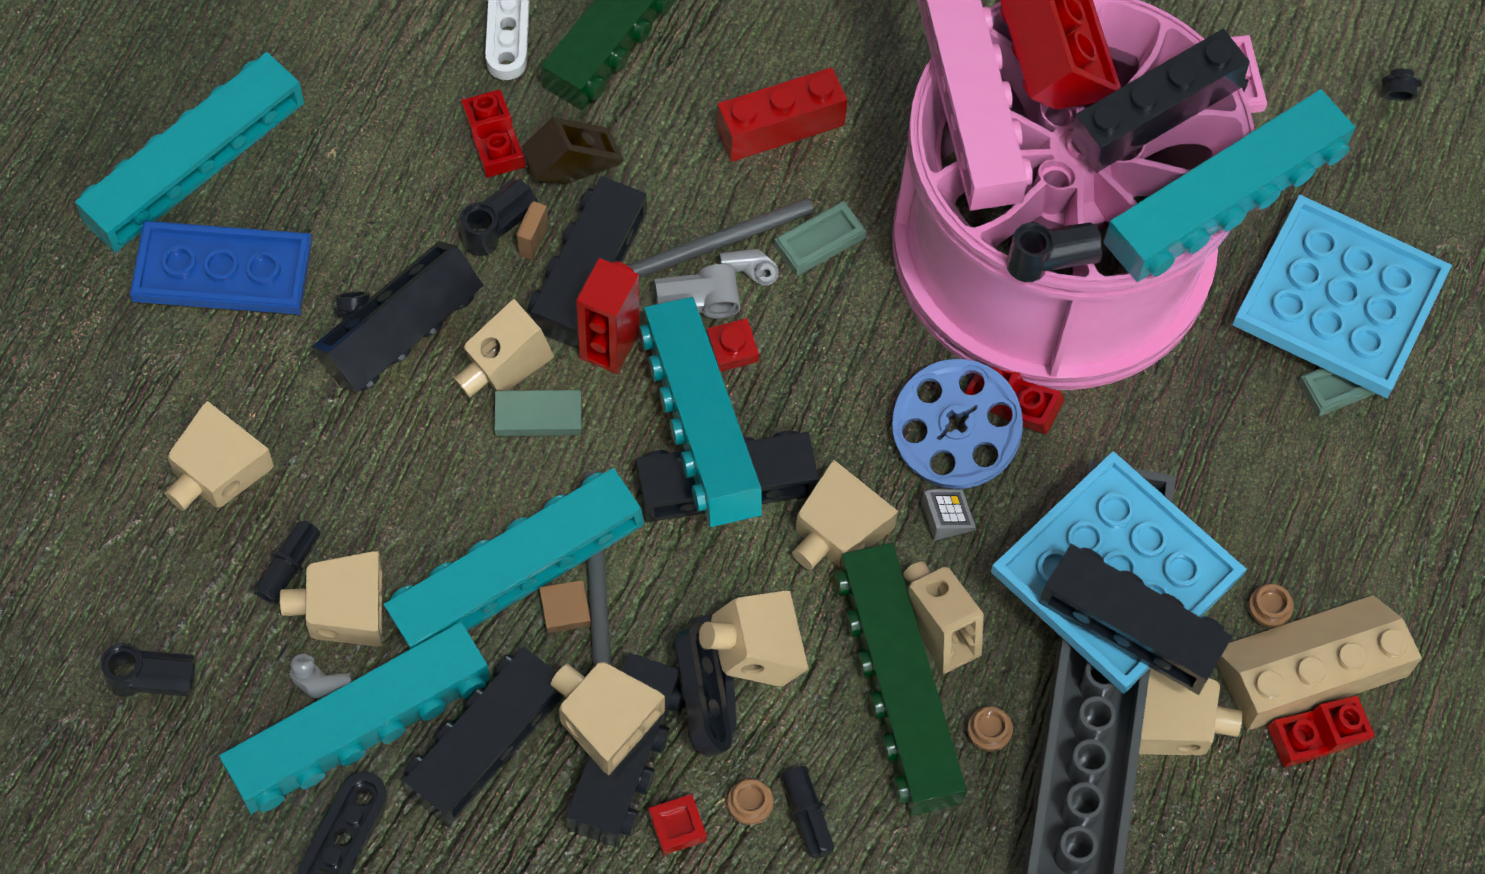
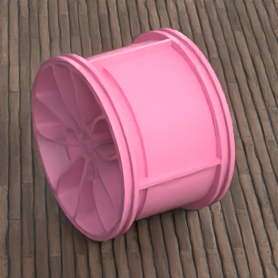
[892,0,1255,390]

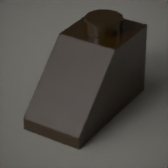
[521,117,624,185]

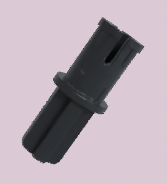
[252,520,320,605]
[780,766,834,859]

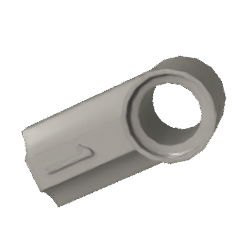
[654,264,741,319]

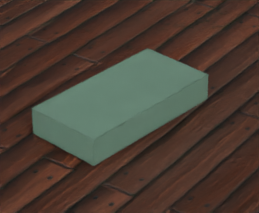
[774,201,867,277]
[1298,368,1376,417]
[495,390,582,436]

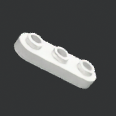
[486,0,530,80]

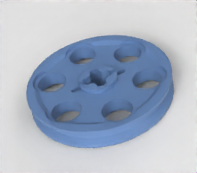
[892,359,1023,489]

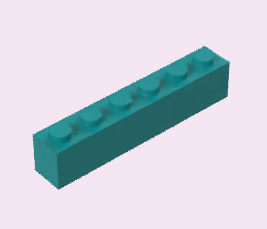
[75,52,304,253]
[1103,89,1356,282]
[639,297,762,527]
[384,467,645,650]
[219,622,490,814]

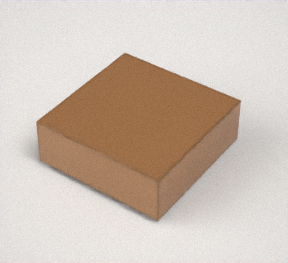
[516,201,548,260]
[539,580,591,634]

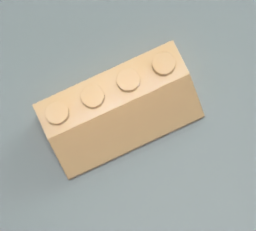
[1217,595,1422,731]

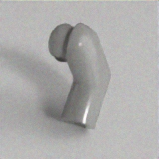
[719,249,779,286]
[289,654,352,699]

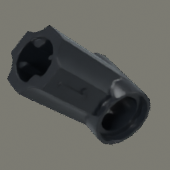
[460,178,538,256]
[1006,222,1102,282]
[101,643,196,697]

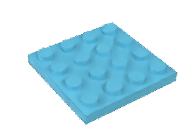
[1232,194,1452,399]
[991,451,1247,694]

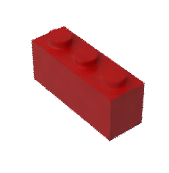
[716,67,848,162]
[576,258,639,375]

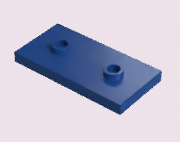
[130,221,312,315]

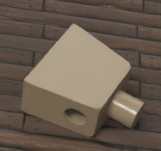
[454,299,554,398]
[165,401,274,511]
[792,460,898,570]
[280,551,383,647]
[903,562,984,675]
[699,591,808,687]
[551,662,665,775]
[1139,668,1243,755]

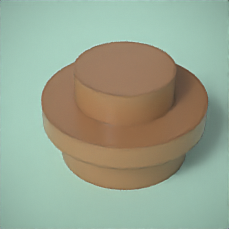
[1249,584,1294,628]
[967,706,1013,752]
[728,779,773,825]

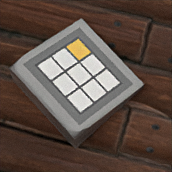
[921,489,976,541]

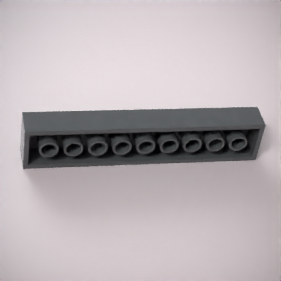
[1023,460,1176,874]

